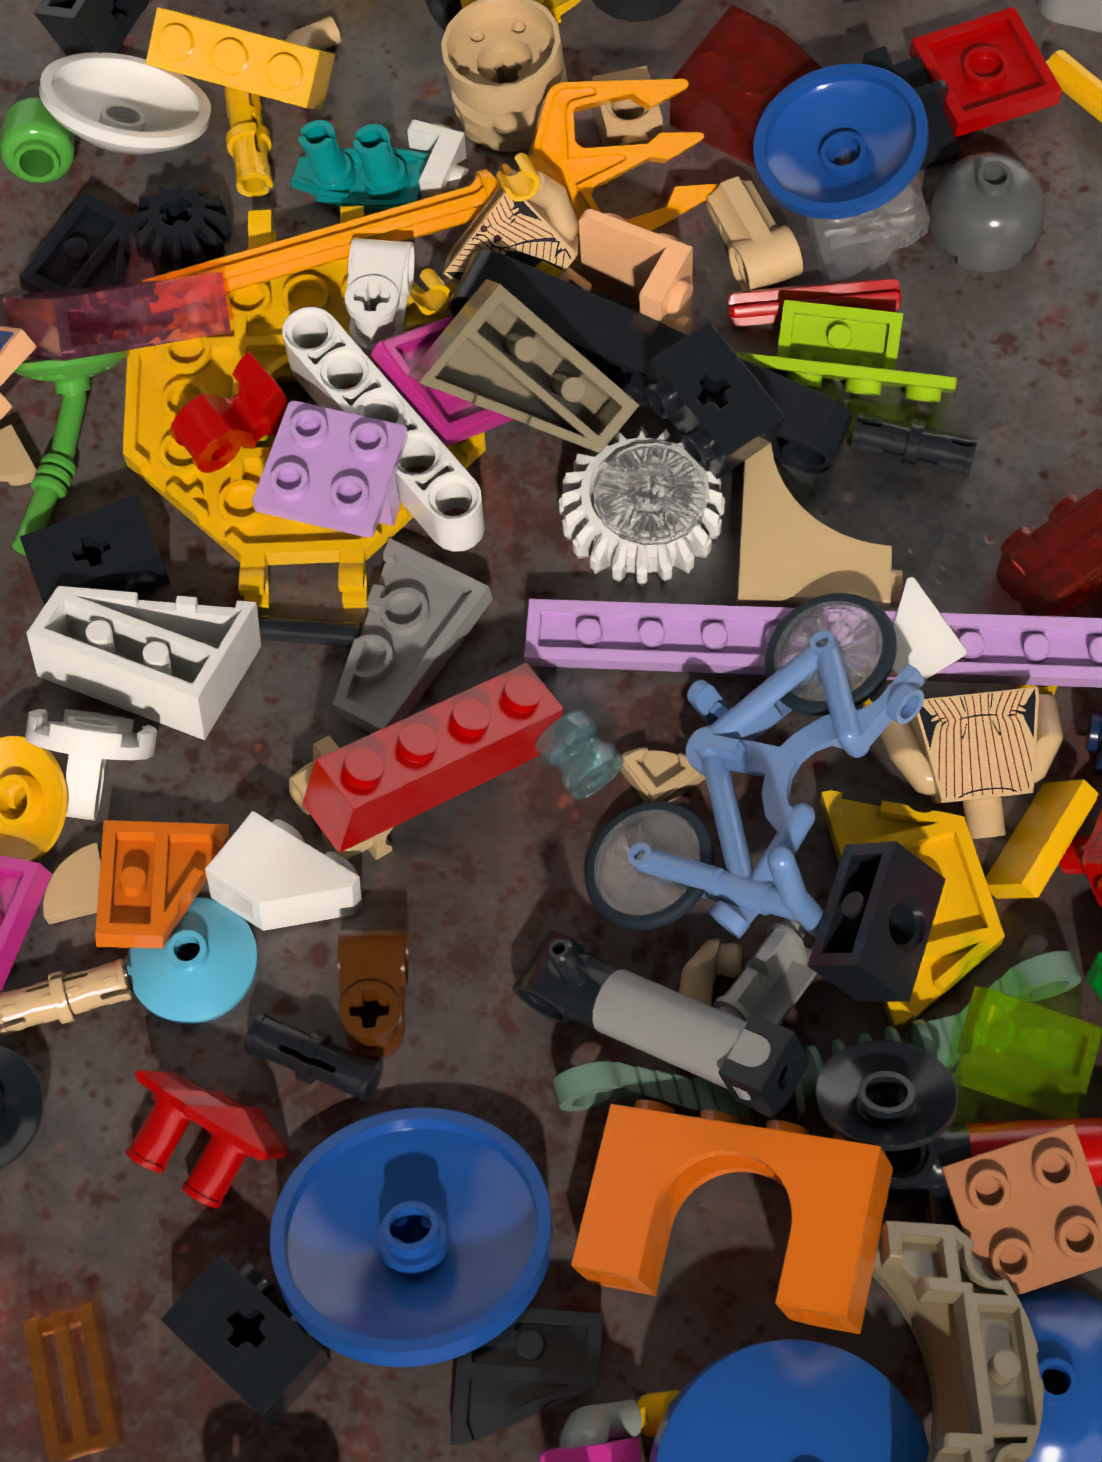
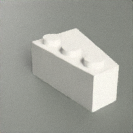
[26,586,262,740]

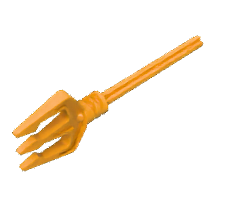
[142,79,719,314]

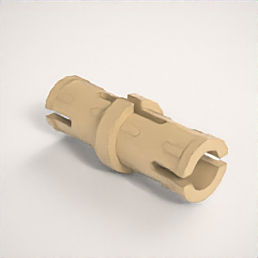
[0,958,133,1036]

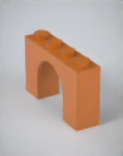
[571,1100,893,1334]

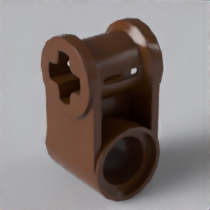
[337,928,409,1061]

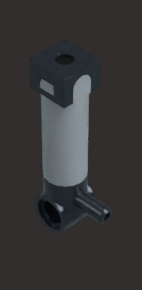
[512,931,810,1120]

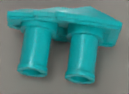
[290,120,431,212]

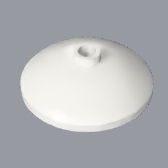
[39,52,211,155]

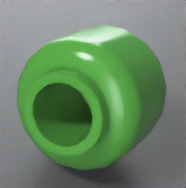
[0,97,75,183]

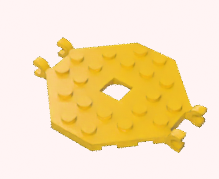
[123,206,486,612]

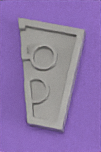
[332,538,493,734]

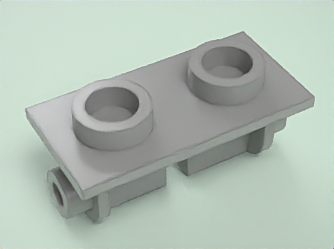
[713,918,817,1025]

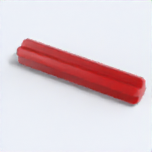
[727,277,901,327]

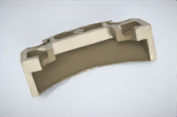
[872,1221,1044,1462]

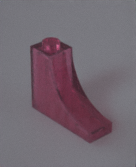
[3,272,231,361]

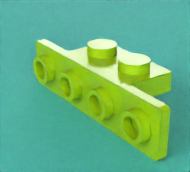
[735,300,957,403]

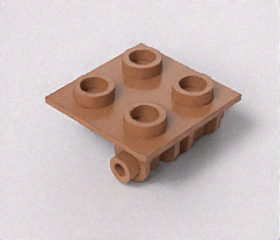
[941,1124,1102,1295]

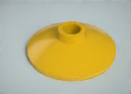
[0,736,67,862]

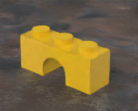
[145,7,335,110]

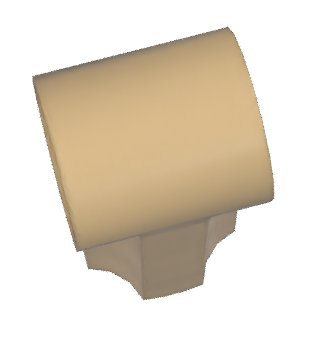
[706,176,803,291]

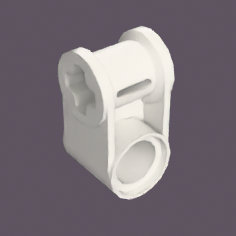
[345,238,415,354]

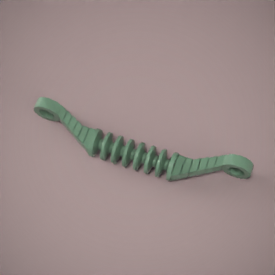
[553,951,1081,1126]

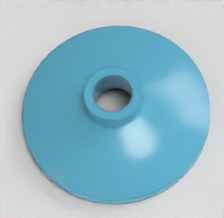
[127,897,258,1024]

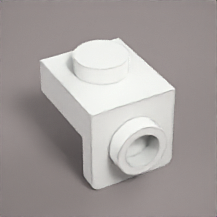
[407,120,469,200]

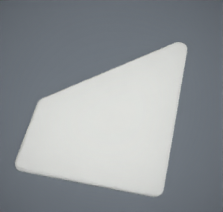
[892,577,967,680]

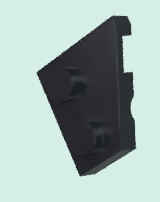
[19,192,133,342]
[450,1308,604,1446]

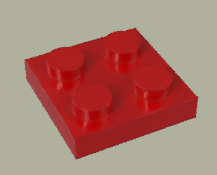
[909,6,1062,137]

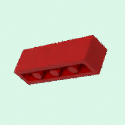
[302,663,564,853]

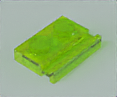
[950,986,1102,1119]

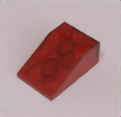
[669,4,822,169]

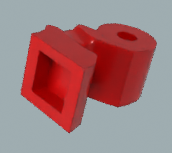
[170,351,289,473]

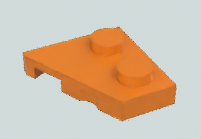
[95,820,229,949]

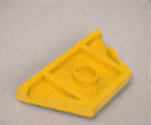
[820,790,1005,1032]

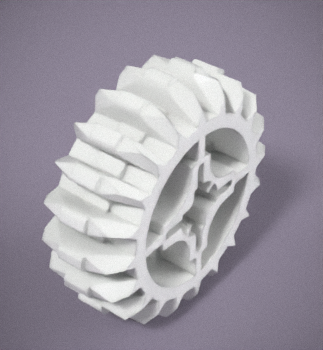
[559,425,725,587]

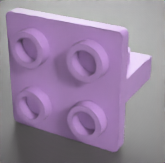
[252,401,408,537]

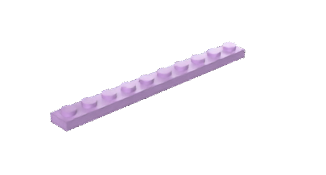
[524,599,1102,688]

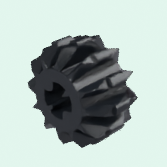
[131,178,232,275]

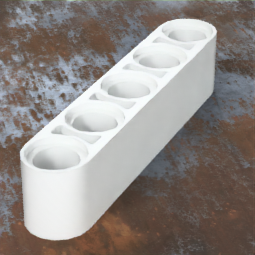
[282,307,485,552]

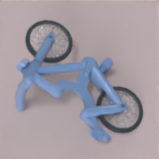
[585,593,925,939]

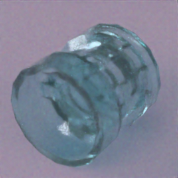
[535,709,624,800]

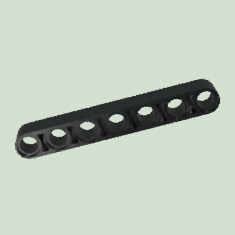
[448,249,852,476]

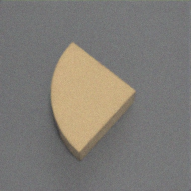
[0,424,37,486]
[617,748,705,803]
[43,842,101,925]

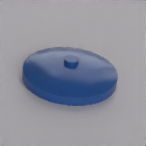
[270,1108,553,1367]
[649,1339,929,1462]

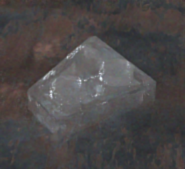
[805,175,930,283]

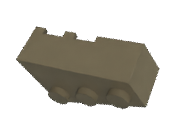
[408,279,639,453]

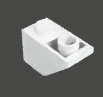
[205,811,362,931]

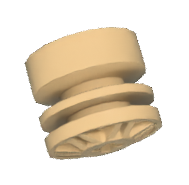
[441,0,568,152]

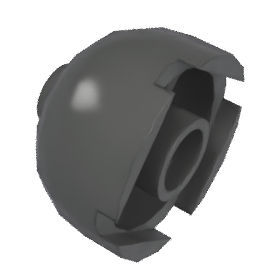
[927,152,1045,273]

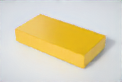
[985,779,1099,899]

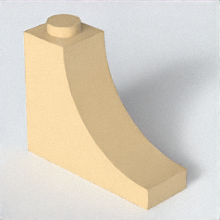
[737,443,903,611]

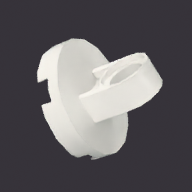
[25,709,157,821]

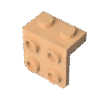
[579,209,693,335]

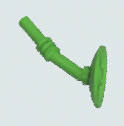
[12,348,129,555]

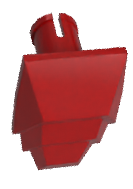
[125,1070,291,1209]

